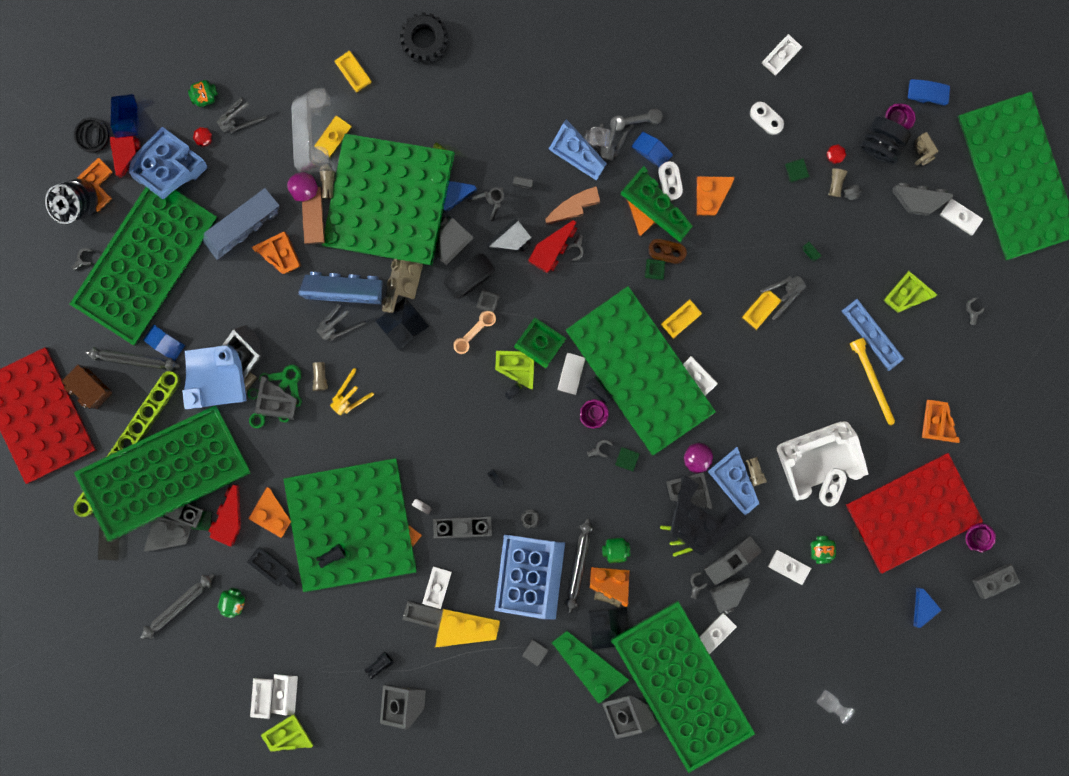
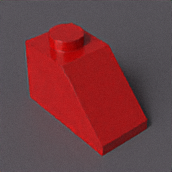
[110,134,141,178]

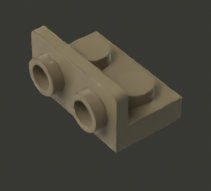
[914,132,939,166]

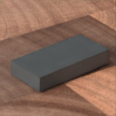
[402,601,443,629]

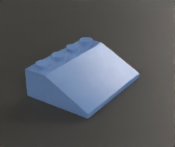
[299,272,383,305]
[494,535,565,619]

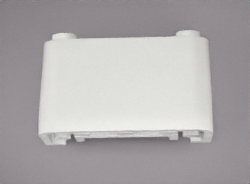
[777,422,868,501]

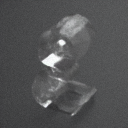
[583,127,611,149]
[817,690,855,725]

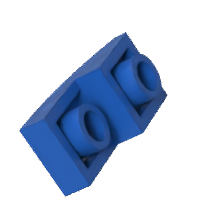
[908,79,950,106]

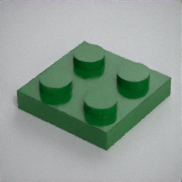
[514,317,566,368]

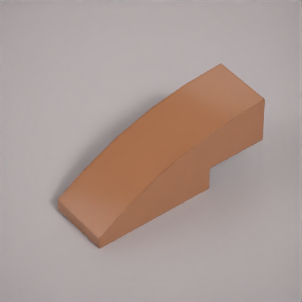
[302,187,325,245]
[545,187,600,225]

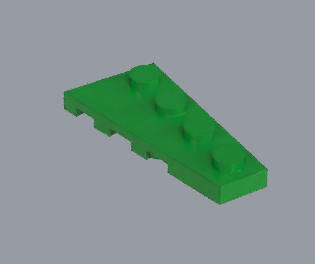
[620,166,693,242]
[552,631,629,704]

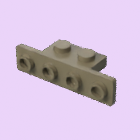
[382,259,423,313]

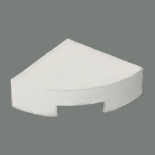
[412,499,432,515]

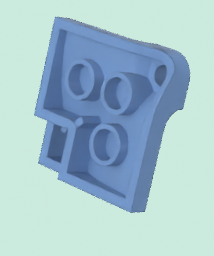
[129,127,208,200]
[182,345,247,409]

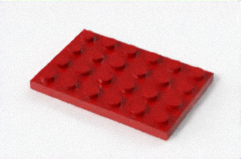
[0,347,96,484]
[846,453,983,574]

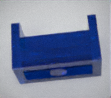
[110,94,138,138]

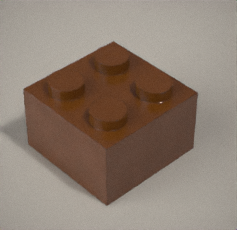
[62,365,114,409]

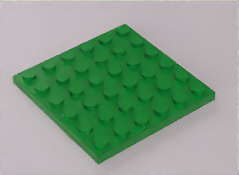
[322,134,455,266]
[283,458,417,592]

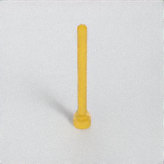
[849,337,895,425]

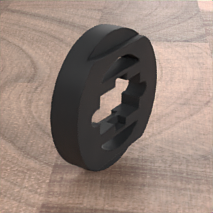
[74,118,109,153]

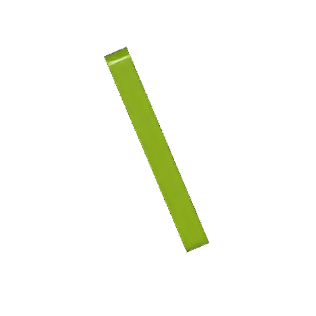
[74,371,181,517]

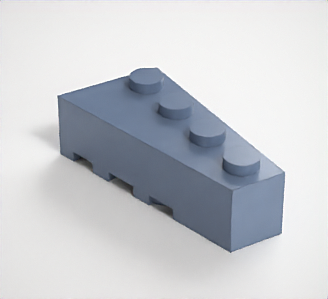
[203,188,280,260]

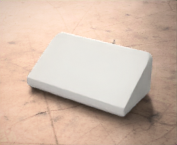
[557,353,585,395]
[271,674,298,715]

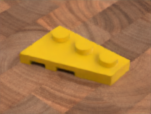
[435,609,500,647]

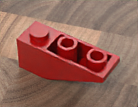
[528,220,578,274]
[209,484,241,547]

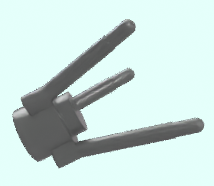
[216,97,267,134]
[597,120,633,161]
[467,187,504,221]
[760,276,806,320]
[316,304,366,341]

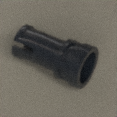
[585,376,613,404]
[316,544,347,568]
[364,651,394,679]

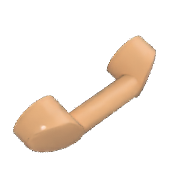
[453,311,496,354]

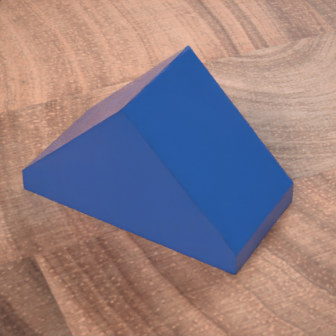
[631,132,673,168]
[444,181,477,212]
[143,324,185,361]
[913,587,941,628]

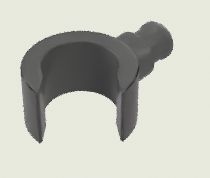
[567,234,584,261]
[71,248,94,271]
[966,298,985,325]
[587,440,613,458]
[690,572,707,599]

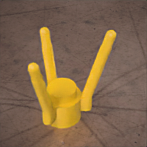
[330,368,374,416]

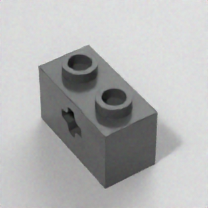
[972,564,1020,599]

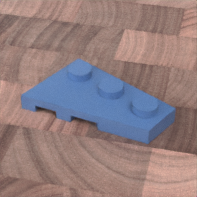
[548,119,607,180]
[707,447,759,515]

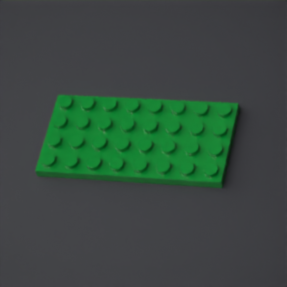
[958,92,1069,260]
[70,187,218,346]
[566,286,716,455]
[74,405,250,542]
[611,601,755,773]

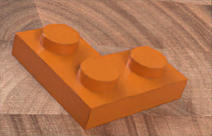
[77,158,113,212]

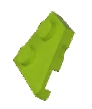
[883,271,937,313]
[495,351,534,389]
[261,714,313,751]

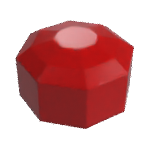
[193,127,213,147]
[826,145,846,164]

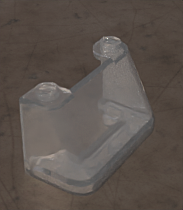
[292,88,333,173]

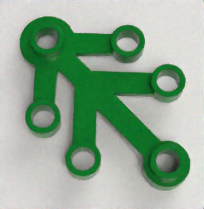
[248,365,302,428]

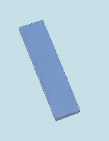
[842,299,904,371]

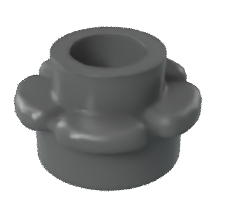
[843,185,862,200]
[521,509,540,528]

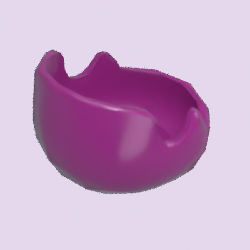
[885,103,916,130]
[287,172,318,201]
[580,399,609,429]
[684,442,713,473]
[966,523,996,553]

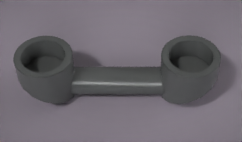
[610,108,663,132]

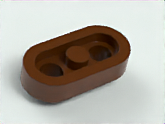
[648,239,687,264]

